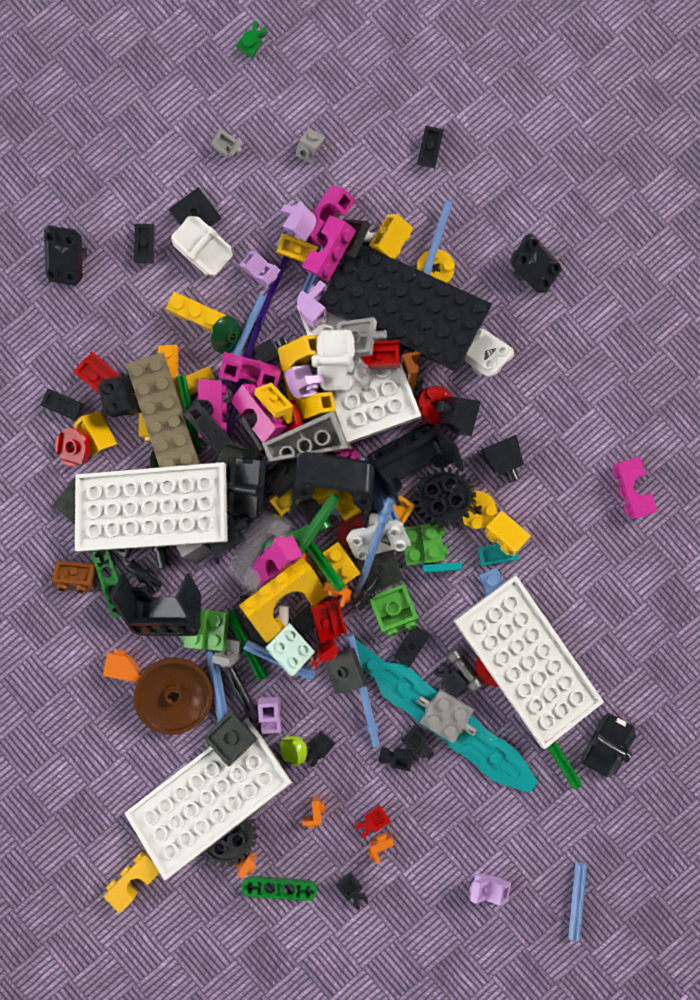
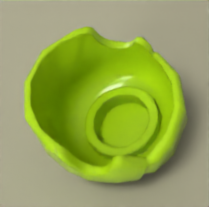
[280,736,308,766]

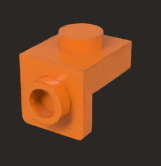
[302,796,325,828]
[367,832,394,865]
[233,853,257,879]

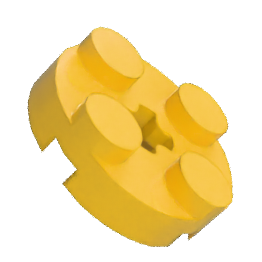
[417,249,455,283]
[458,491,497,529]

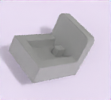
[209,128,242,159]
[296,128,325,163]
[212,638,241,667]

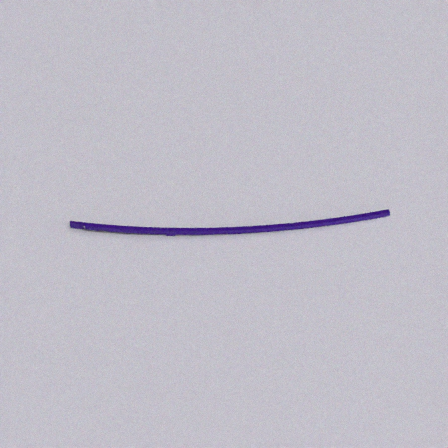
[216,238,300,564]

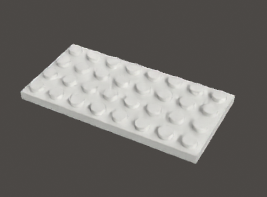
[297,301,421,444]
[75,463,227,552]
[454,576,604,749]
[125,718,292,881]

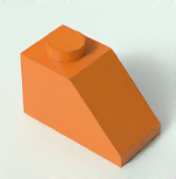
[103,649,142,682]

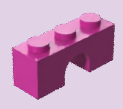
[307,185,355,247]
[302,215,356,282]
[219,352,280,388]
[198,379,227,438]
[230,383,288,443]
[612,457,658,519]
[251,535,303,586]

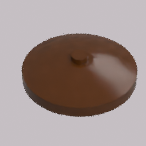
[134,657,213,735]

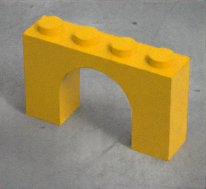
[277,335,336,422]
[239,558,328,643]

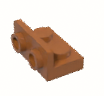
[401,351,421,393]
[51,560,96,594]

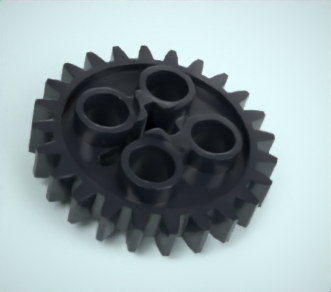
[413,467,476,529]
[201,818,258,868]

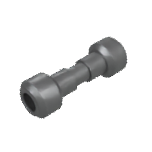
[446,648,483,692]

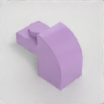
[281,201,316,241]
[239,251,280,288]
[297,280,327,329]
[284,365,324,398]
[258,697,281,734]
[470,874,511,906]

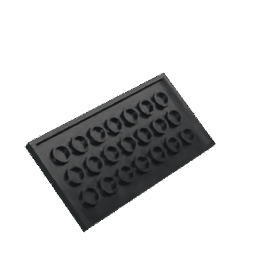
[320,244,492,373]

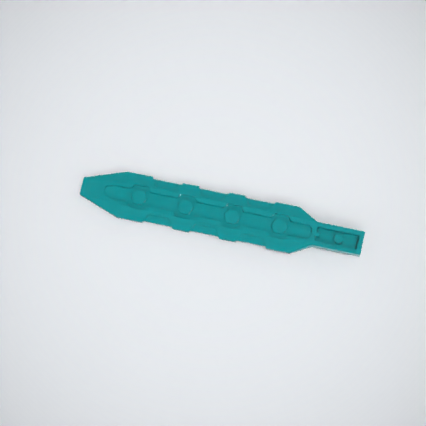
[347,639,538,793]

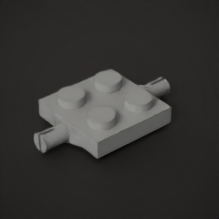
[337,318,387,357]
[416,689,477,743]

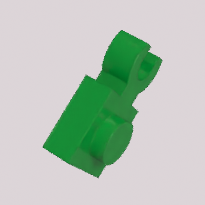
[236,21,267,59]

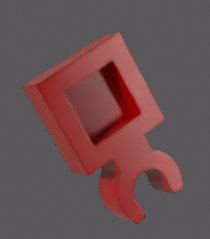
[355,804,391,838]

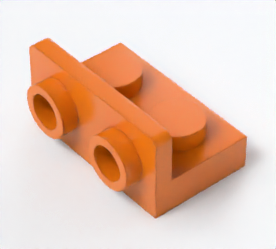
[324,579,351,607]

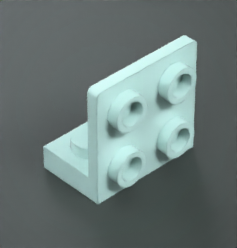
[266,623,315,677]

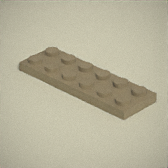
[126,353,200,468]

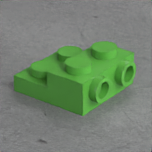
[404,523,448,566]
[370,583,419,637]
[181,609,229,651]

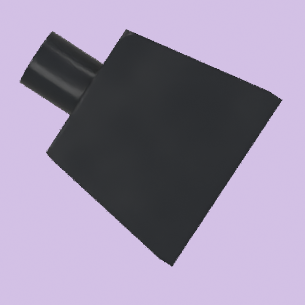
[436,396,481,437]
[480,435,524,483]
[208,515,250,558]

